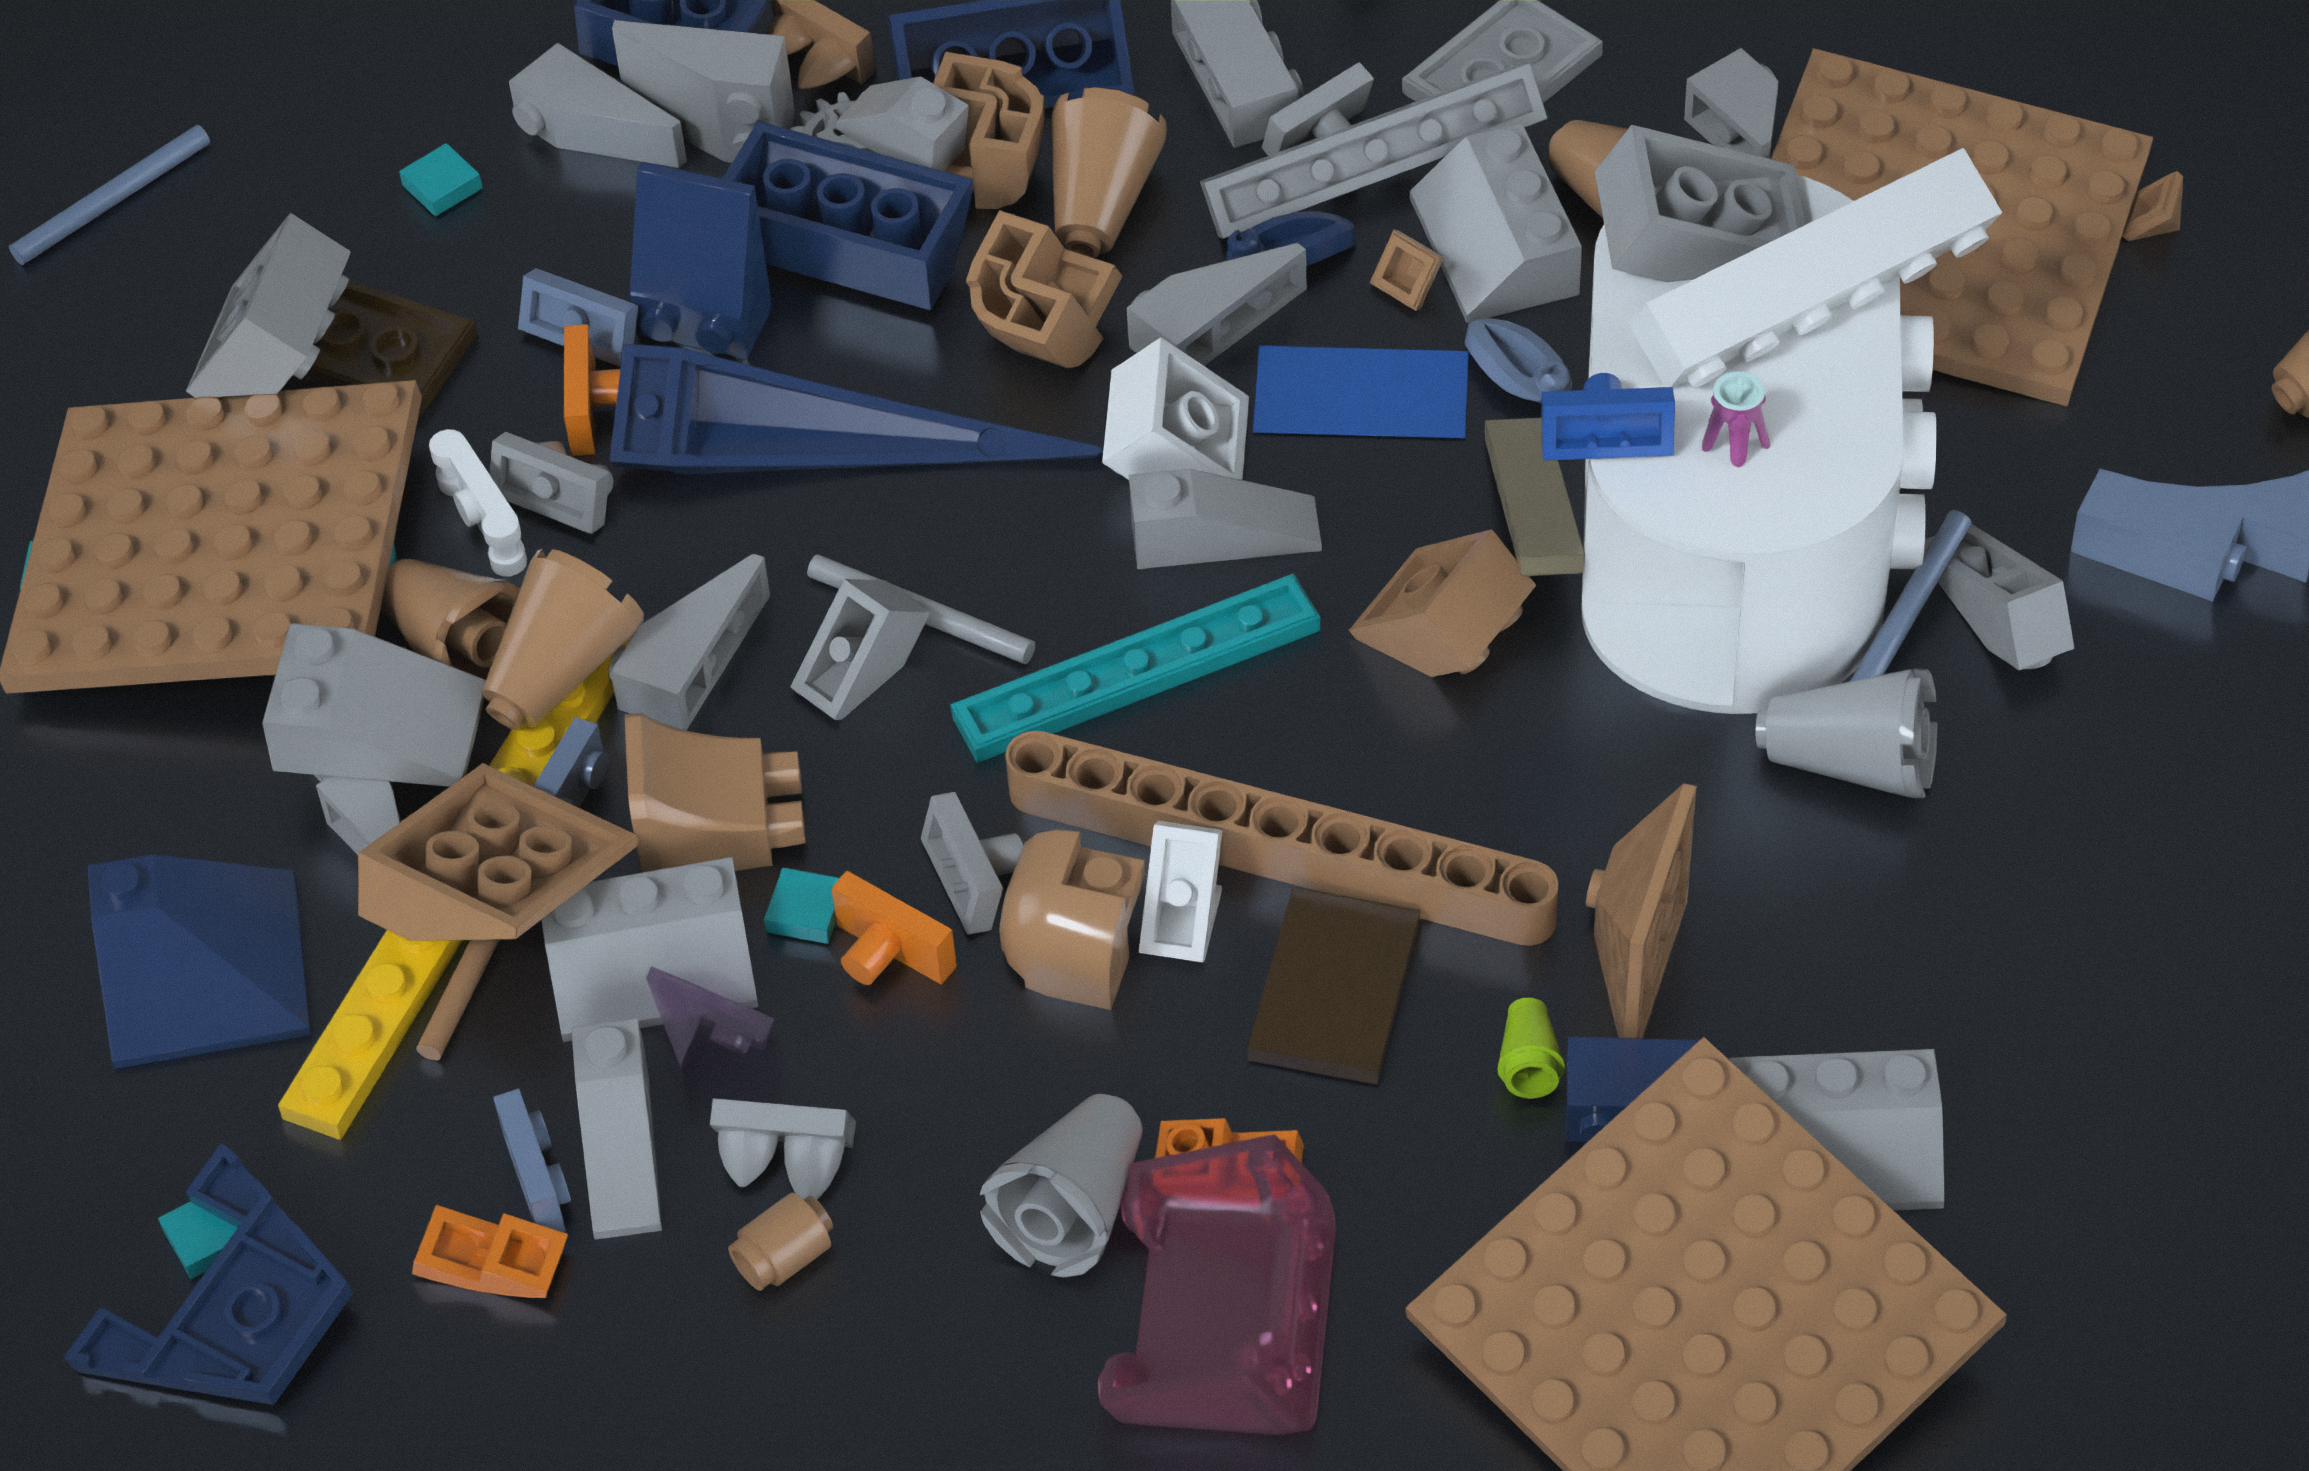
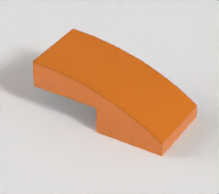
[412,1205,568,1298]

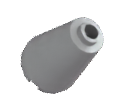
[1756,669,1937,798]
[980,1094,1143,1278]

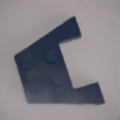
[64,1143,353,1405]

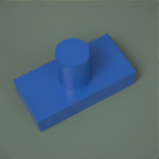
[1541,373,1675,461]

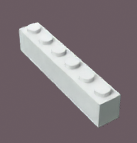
[1629,148,2002,388]

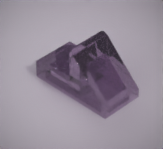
[646,966,775,1072]

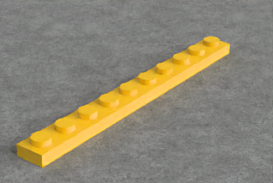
[278,634,634,1140]

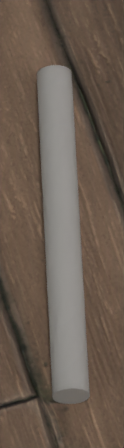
[807,554,1035,664]

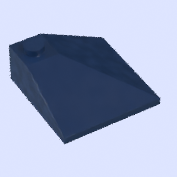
[88,854,312,1069]

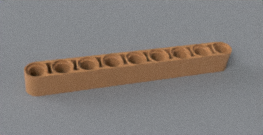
[1005,731,1559,946]

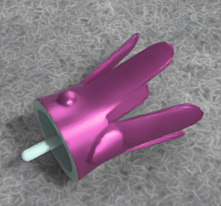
[1702,371,1770,468]

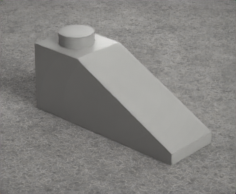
[509,43,687,168]
[1127,243,1307,366]
[1129,469,1322,569]
[1924,524,2074,670]
[609,554,770,730]
[571,1018,662,1240]

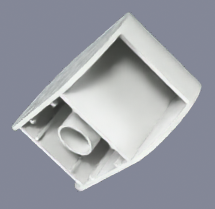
[1582,174,1936,714]

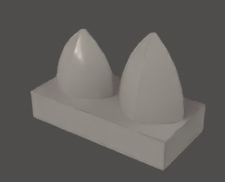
[489,432,614,534]
[710,1098,856,1200]

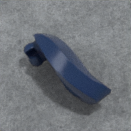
[1226,211,1355,267]

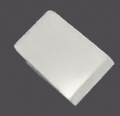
[1139,820,1223,962]

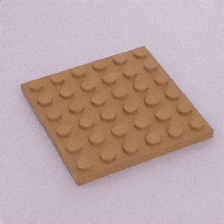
[1771,48,2153,407]
[0,380,422,694]
[1406,1037,2007,1471]

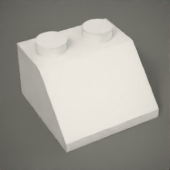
[1102,337,1249,480]

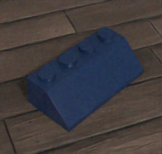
[886,0,1135,108]
[723,121,974,310]

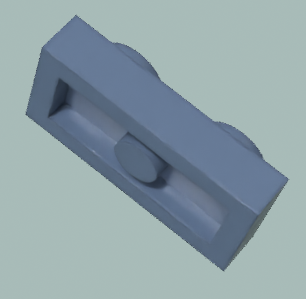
[518,268,638,367]
[533,717,608,808]
[493,1089,571,1232]

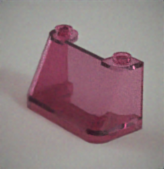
[1098,1134,1335,1435]

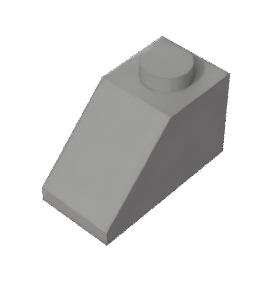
[1684,48,1779,159]
[836,76,969,171]
[790,579,931,720]

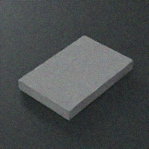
[1402,0,1603,103]

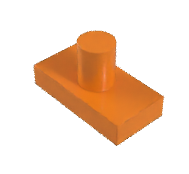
[564,324,620,456]
[831,871,957,985]

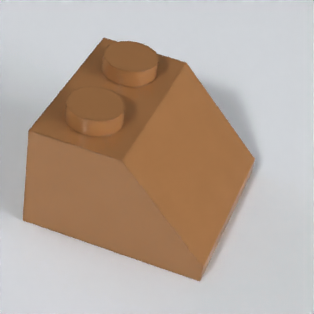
[1349,529,1536,677]

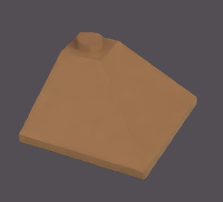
[358,763,638,941]
[1586,783,1697,1039]

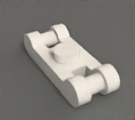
[429,429,527,577]

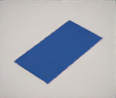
[1253,346,1469,438]

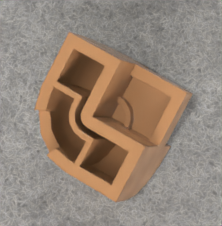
[933,52,1046,209]
[966,210,1123,368]
[999,829,1145,1010]

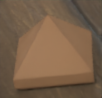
[2122,171,2183,241]
[1370,230,1444,311]

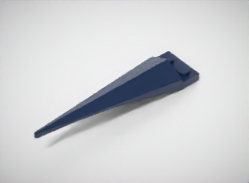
[609,344,1103,474]

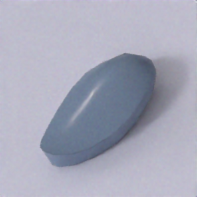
[1465,318,1572,404]

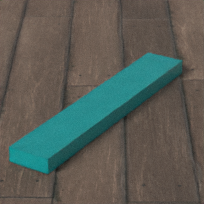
[950,574,1321,763]

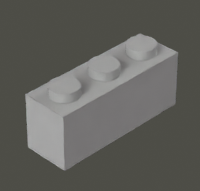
[1171,0,1304,148]

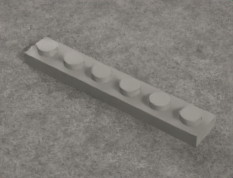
[1200,62,1547,239]

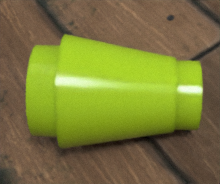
[1497,998,1565,1099]

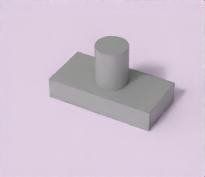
[1262,62,1374,156]
[920,792,1023,935]

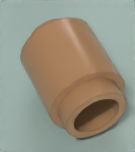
[728,1192,833,1291]

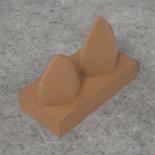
[764,0,877,90]

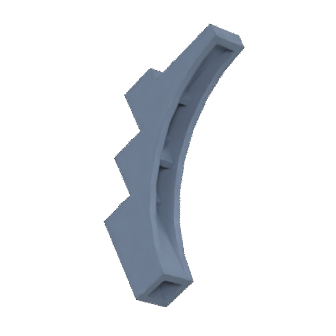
[2071,469,2309,602]

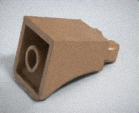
[625,713,806,873]

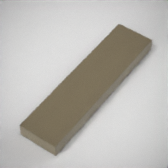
[1485,418,1585,576]

